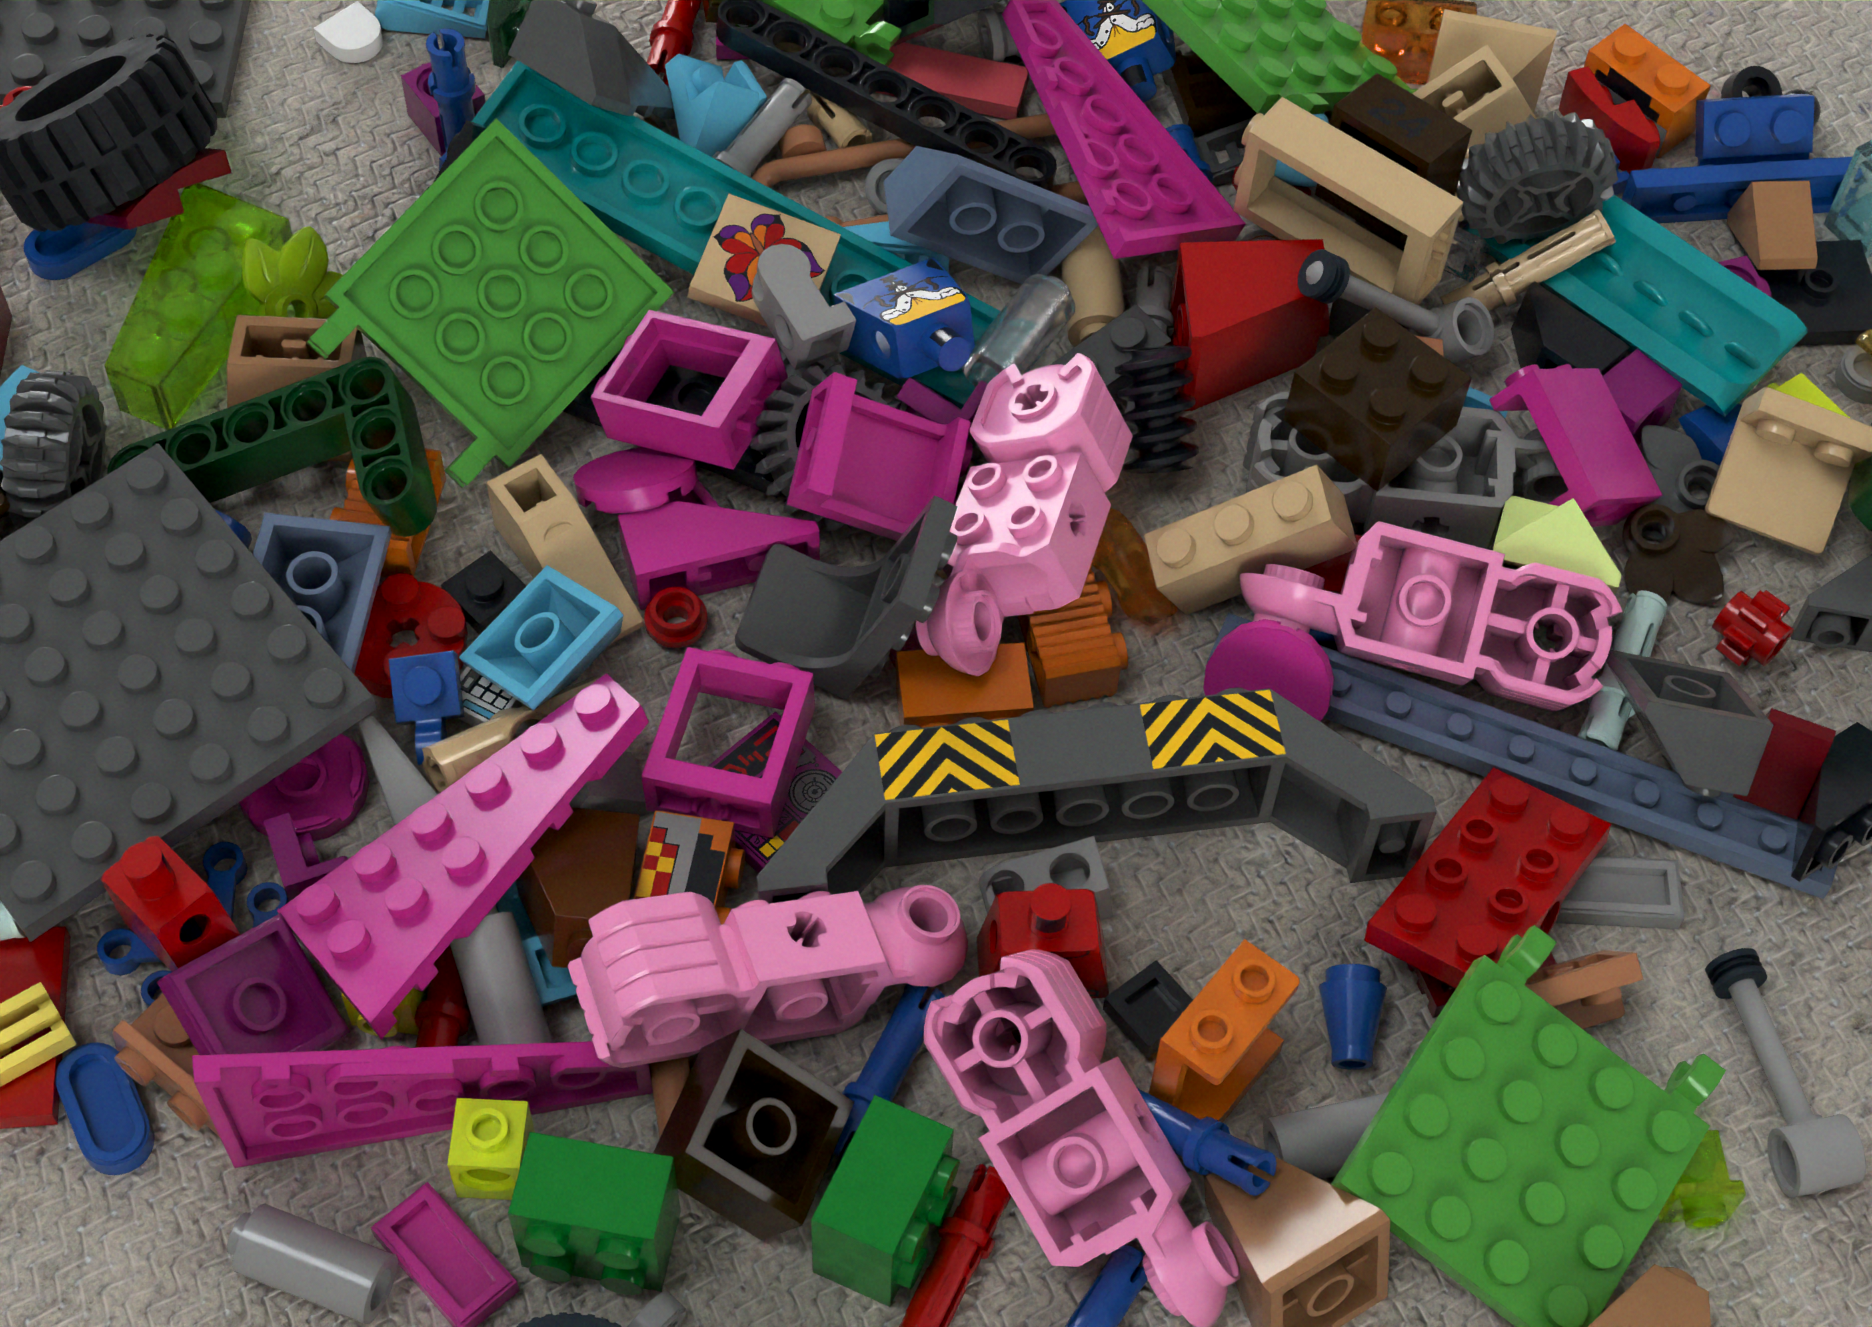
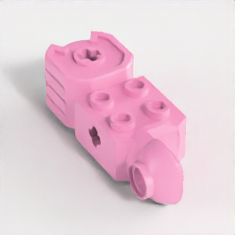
[916,353,1133,676]
[1239,521,1622,712]
[567,885,968,1068]
[924,949,1240,1327]

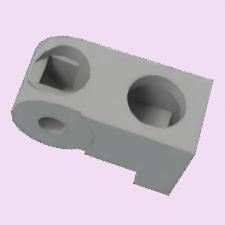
[751,244,856,370]
[979,836,1113,920]

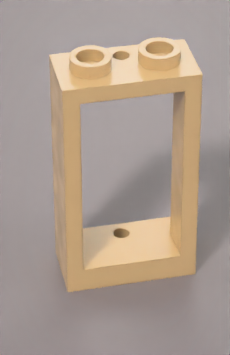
[1233,97,1463,305]

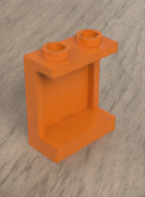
[1149,939,1300,1123]

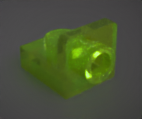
[1659,1130,1746,1230]

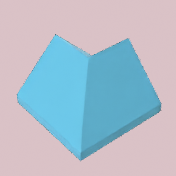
[459,565,624,711]

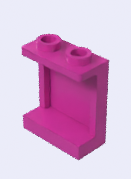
[1489,364,1663,527]
[786,372,973,541]

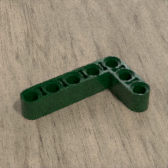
[107,356,437,537]

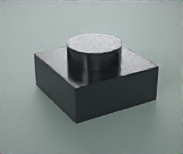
[441,550,526,635]
[1103,960,1193,1059]

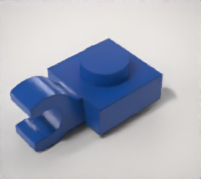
[388,650,465,765]

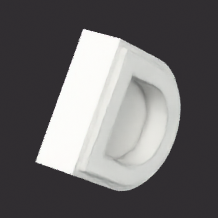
[313,1,383,63]

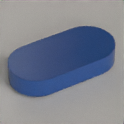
[24,222,137,280]
[55,1043,155,1175]

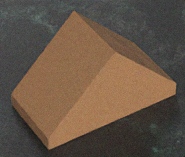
[1727,181,1818,270]

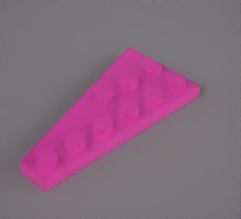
[1002,0,1246,259]
[277,673,649,1040]
[192,1041,653,1168]

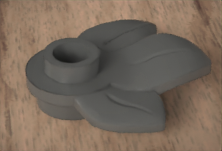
[1641,425,1720,541]

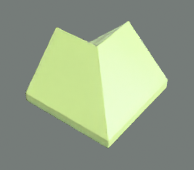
[1492,495,1622,595]

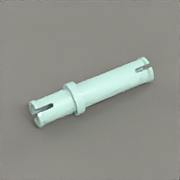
[1577,590,1668,751]

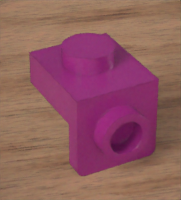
[896,377,988,427]

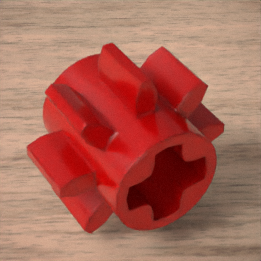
[1712,590,1794,667]

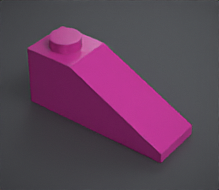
[618,501,820,610]

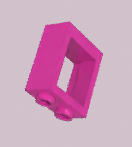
[591,310,788,470]
[641,647,815,838]

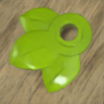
[242,226,343,319]

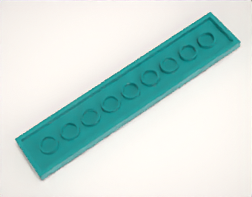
[471,60,1037,409]

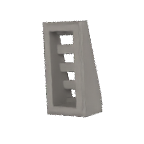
[359,715,437,826]

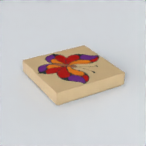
[687,193,841,327]

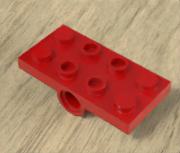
[1364,767,1612,988]

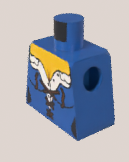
[1059,0,1176,103]
[834,257,975,379]

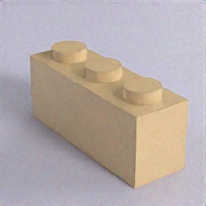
[1144,465,1357,615]

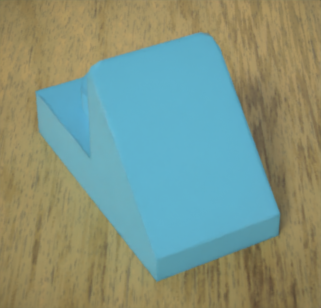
[665,54,759,157]

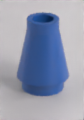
[1319,964,1387,1070]

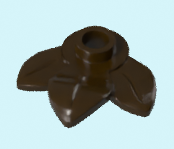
[1622,504,1736,604]

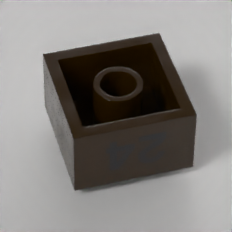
[1315,73,1472,250]
[1283,307,1472,492]
[653,1029,854,1240]

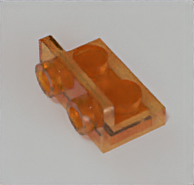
[1360,0,1477,85]

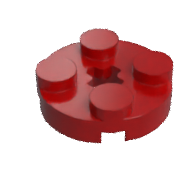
[354,573,468,699]

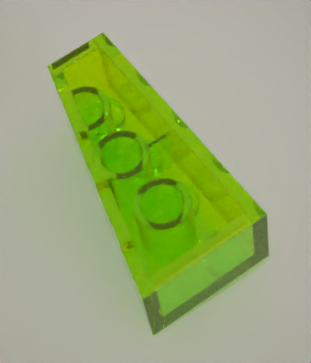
[104,183,293,430]

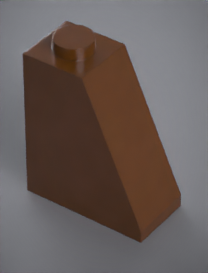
[515,807,640,968]

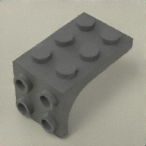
[735,495,958,700]

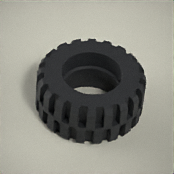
[0,33,217,232]

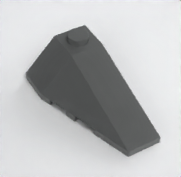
[508,0,676,119]

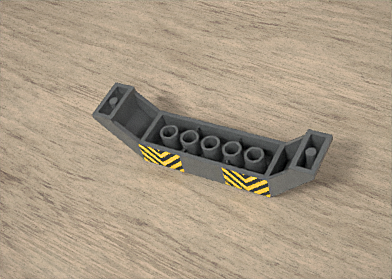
[757,688,1437,904]

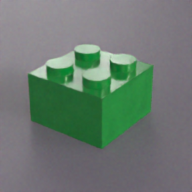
[811,1095,960,1307]
[508,1132,681,1295]

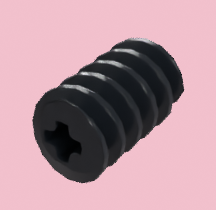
[1115,345,1199,474]

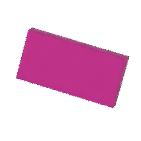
[371,1182,520,1327]

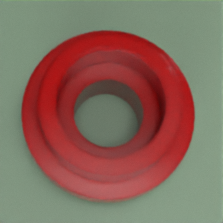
[644,586,708,648]

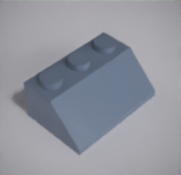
[884,146,1098,288]
[253,513,392,673]

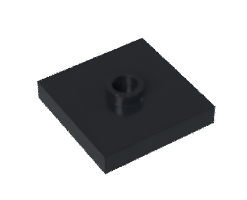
[1744,240,1872,346]

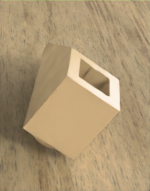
[486,454,644,644]

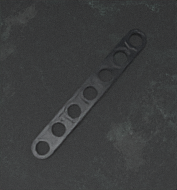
[716,0,1057,191]

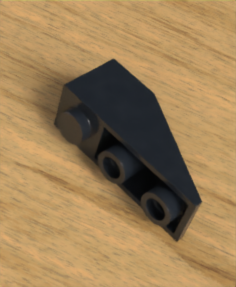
[1791,722,1872,882]

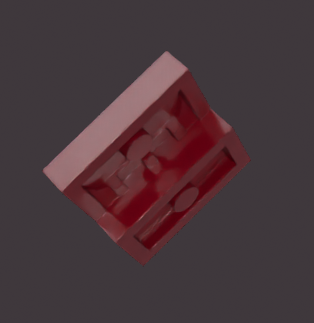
[86,148,232,230]

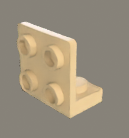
[1705,386,1872,555]

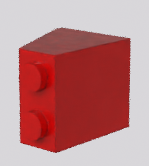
[1170,239,1329,411]

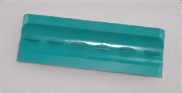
[1460,195,1808,417]

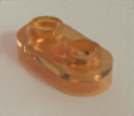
[1091,508,1178,626]

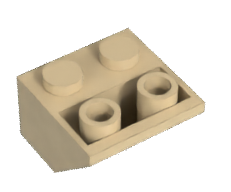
[1412,44,1536,222]

